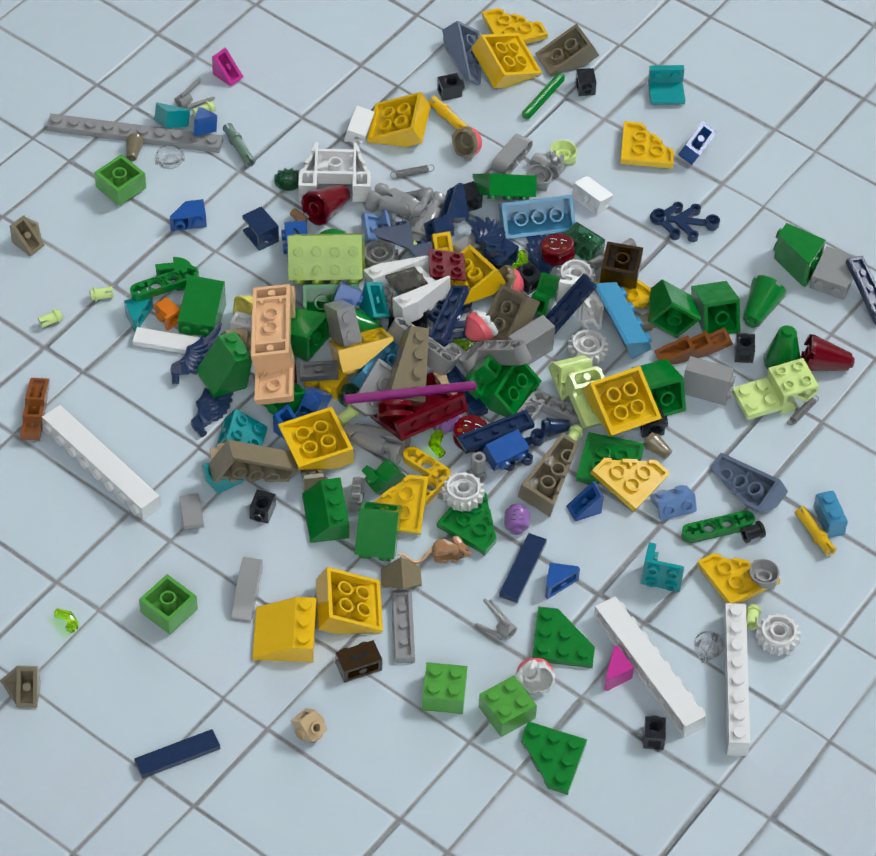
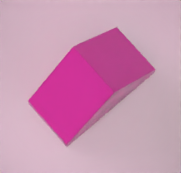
[212,47,244,86]
[604,645,634,691]

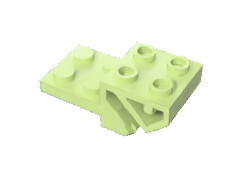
[548,355,605,429]
[732,358,819,420]

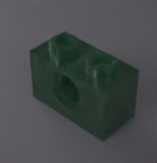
[564,222,605,261]

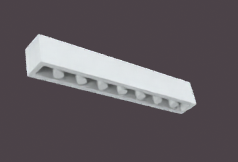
[42,405,161,520]
[594,596,706,737]
[723,603,750,756]

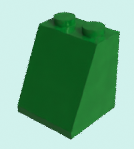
[773,223,826,287]
[178,275,226,338]
[648,279,701,338]
[691,281,740,335]
[290,308,329,362]
[196,331,252,398]
[633,359,686,416]
[355,501,402,561]

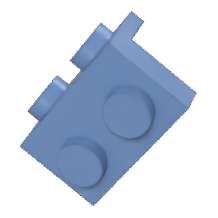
[361,210,391,244]
[650,485,697,520]

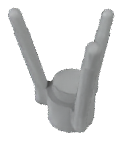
[174,77,215,109]
[475,599,517,640]

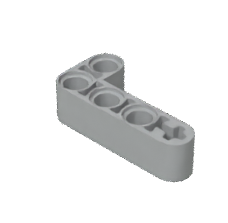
[387,317,463,375]
[459,340,532,374]

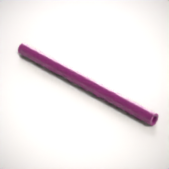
[343,381,476,405]

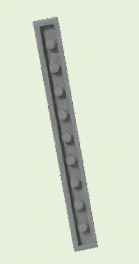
[46,113,223,153]

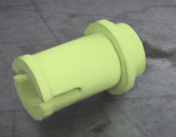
[192,101,216,117]
[89,286,114,302]
[38,309,63,328]
[337,404,359,426]
[567,425,583,441]
[746,604,761,630]

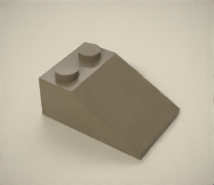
[535,23,599,76]
[486,284,540,340]

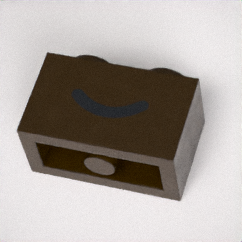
[335,640,382,683]

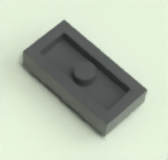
[299,360,338,382]

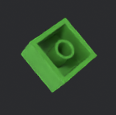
[94,154,146,206]
[139,574,198,635]
[422,662,467,714]
[479,676,537,737]

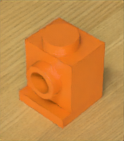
[154,297,180,331]

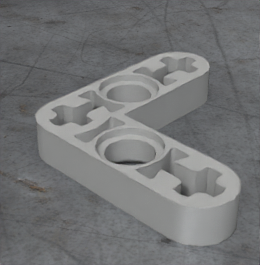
[517,390,580,424]

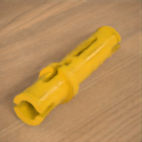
[428,96,469,129]
[794,506,837,556]

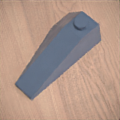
[442,21,481,85]
[710,453,788,513]

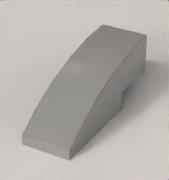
[231,557,263,623]

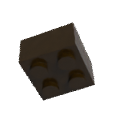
[600,241,643,289]

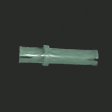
[223,123,256,167]

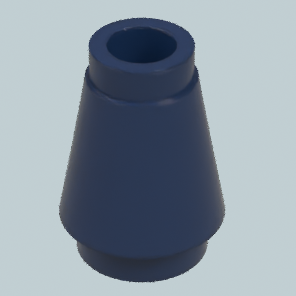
[541,418,571,437]

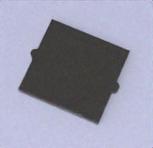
[385,267,428,295]

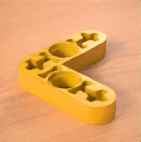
[403,446,451,507]

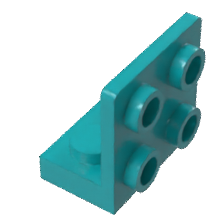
[648,65,686,105]
[216,409,267,447]
[641,542,684,592]

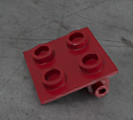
[428,249,466,281]

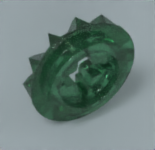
[274,168,299,191]

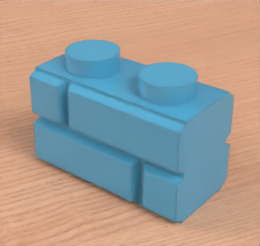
[813,490,848,538]

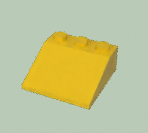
[471,33,542,88]
[367,92,430,147]
[450,245,506,305]
[328,327,394,374]
[583,366,662,437]
[278,407,354,470]
[316,567,383,634]
[252,597,317,662]

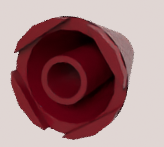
[301,185,350,226]
[801,334,855,371]

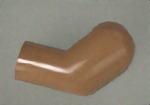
[290,208,307,225]

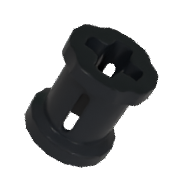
[740,521,766,543]

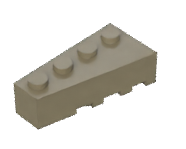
[386,326,429,407]
[518,433,578,517]
[208,440,298,482]

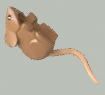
[398,536,472,564]

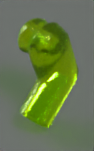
[512,250,529,269]
[453,339,476,351]
[428,430,446,458]
[54,608,79,633]

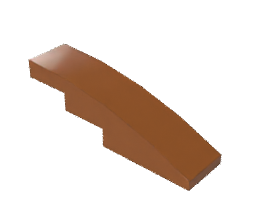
[654,327,733,365]
[20,378,50,441]

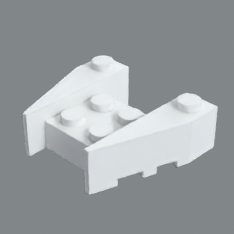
[298,142,371,202]
[363,256,451,323]

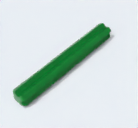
[522,73,565,119]

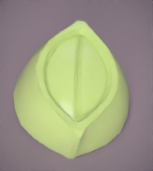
[551,140,577,165]

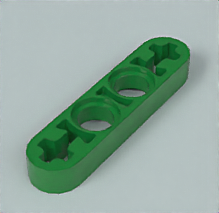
[130,266,199,301]
[681,511,755,543]

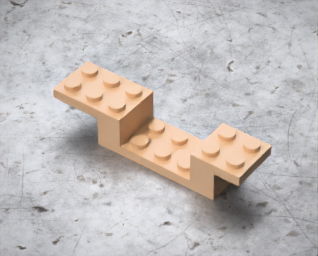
[251,284,296,405]

